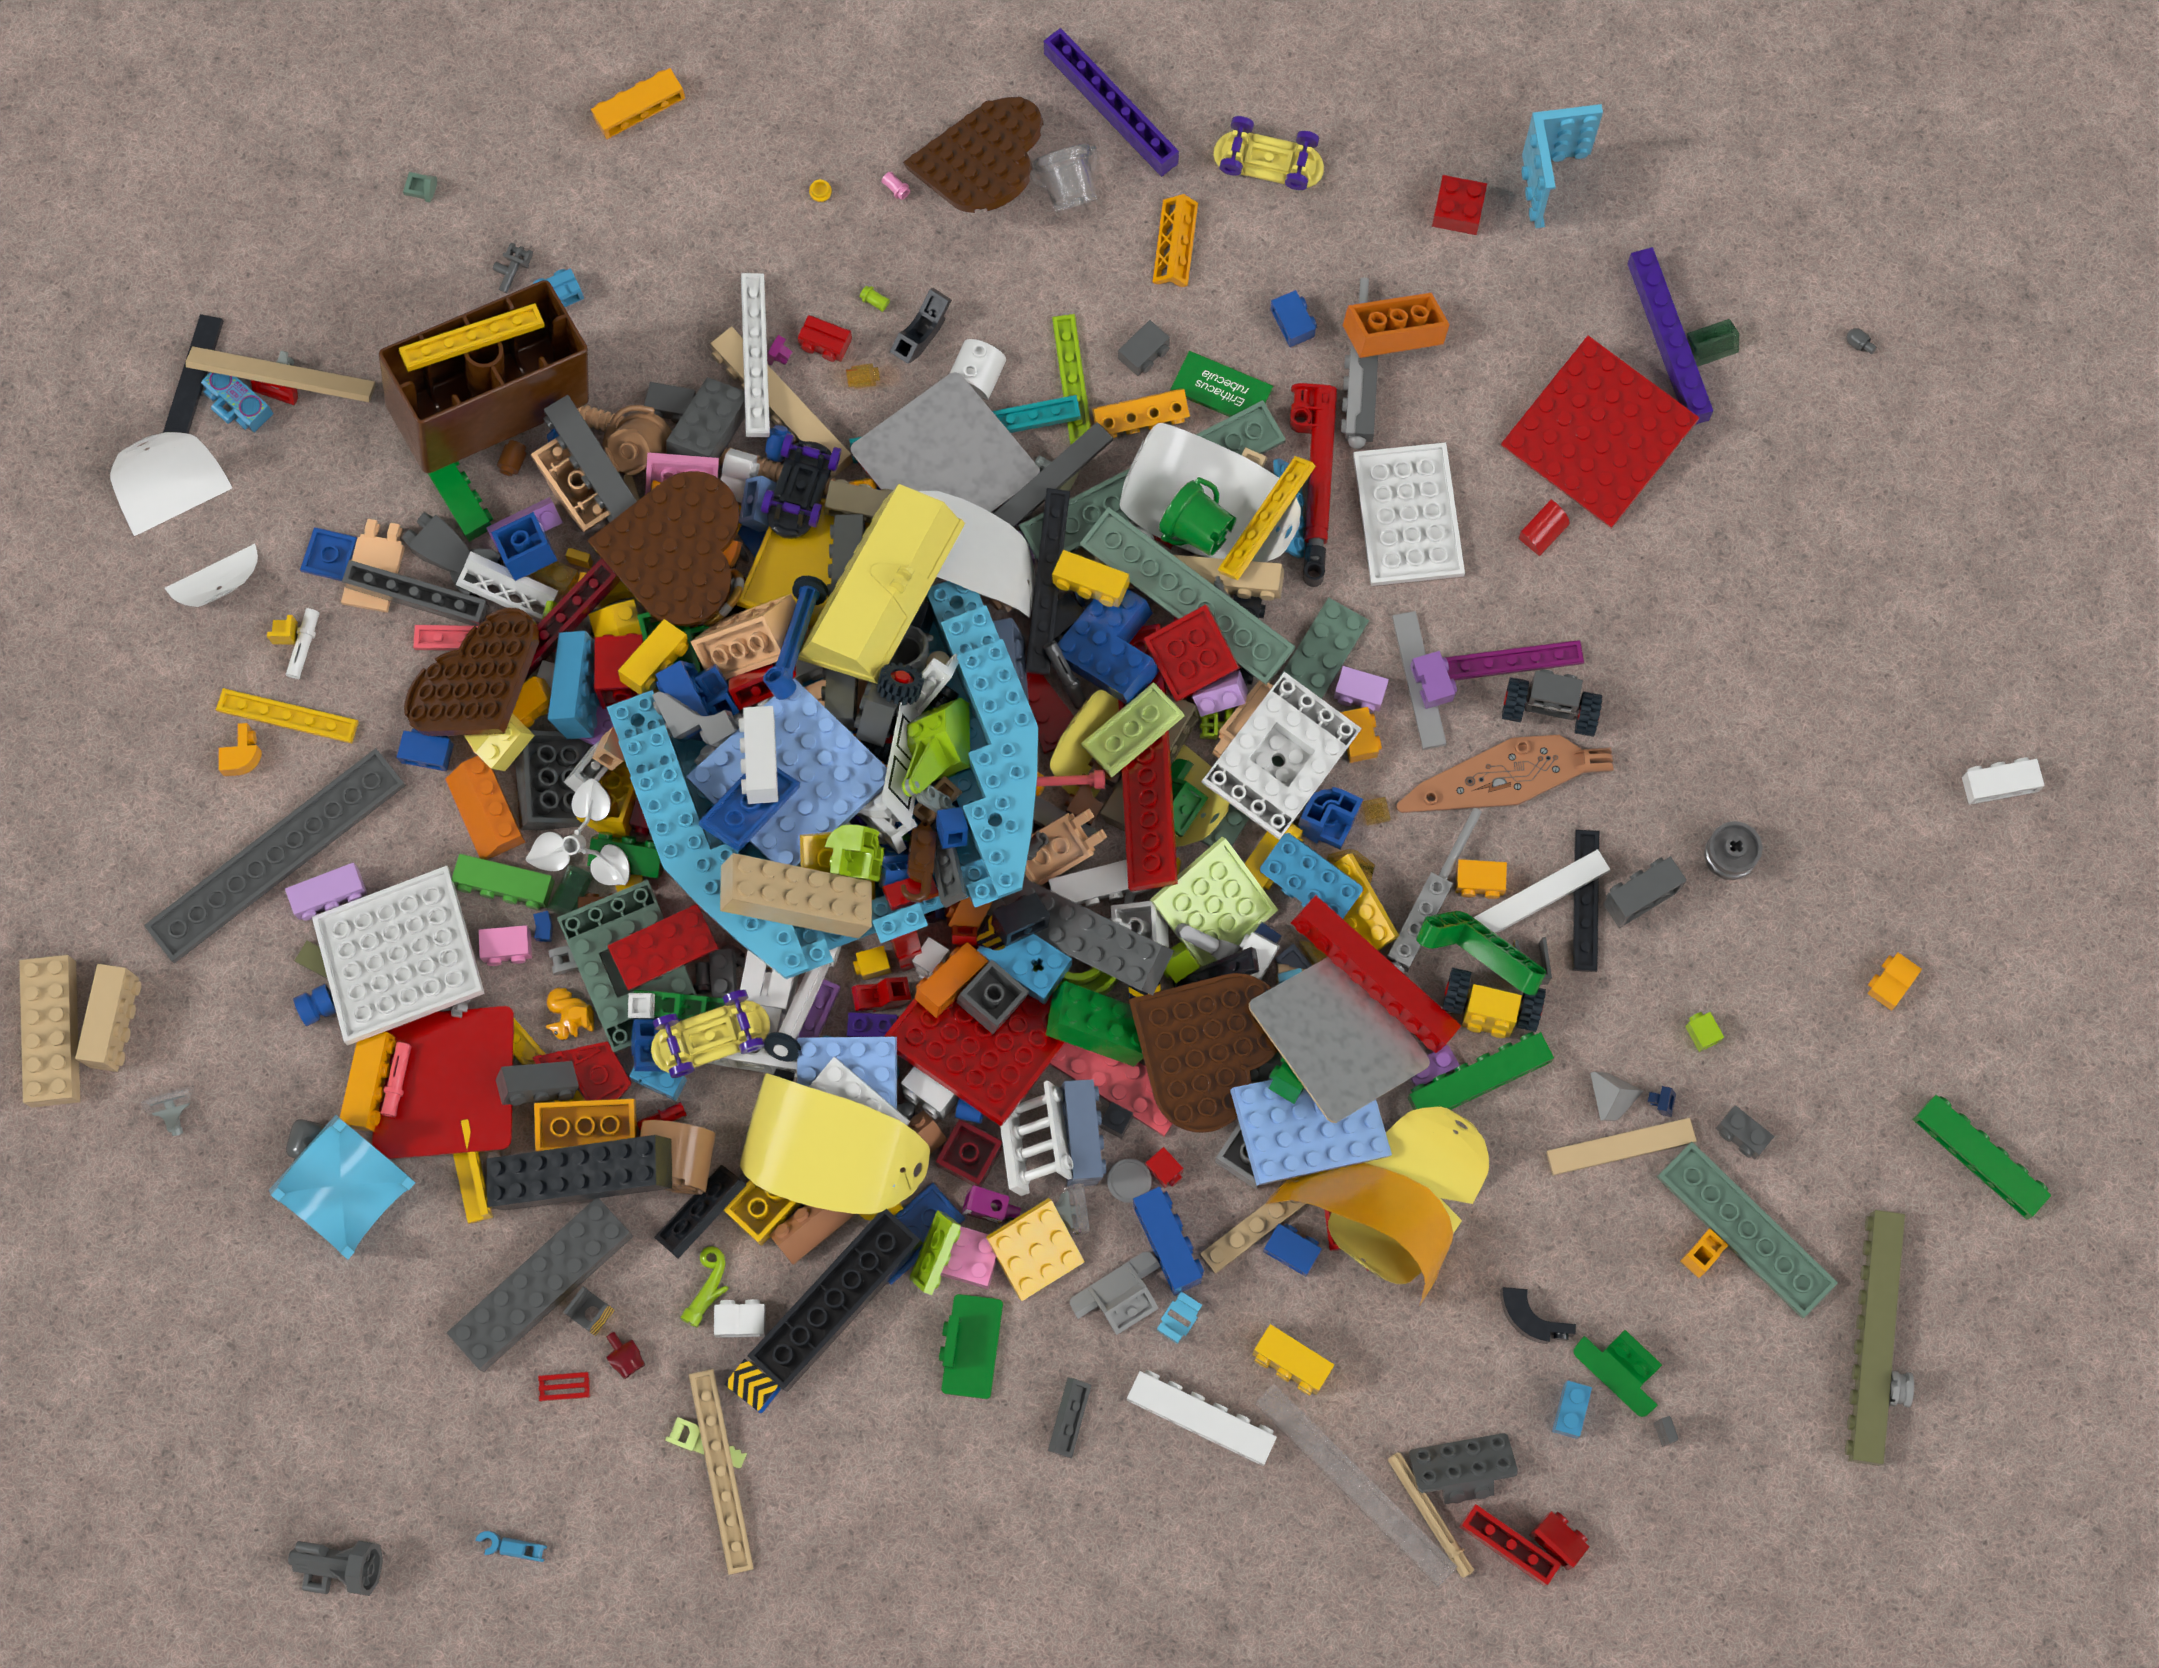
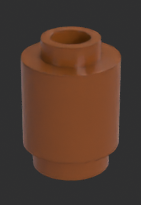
[497,440,526,476]

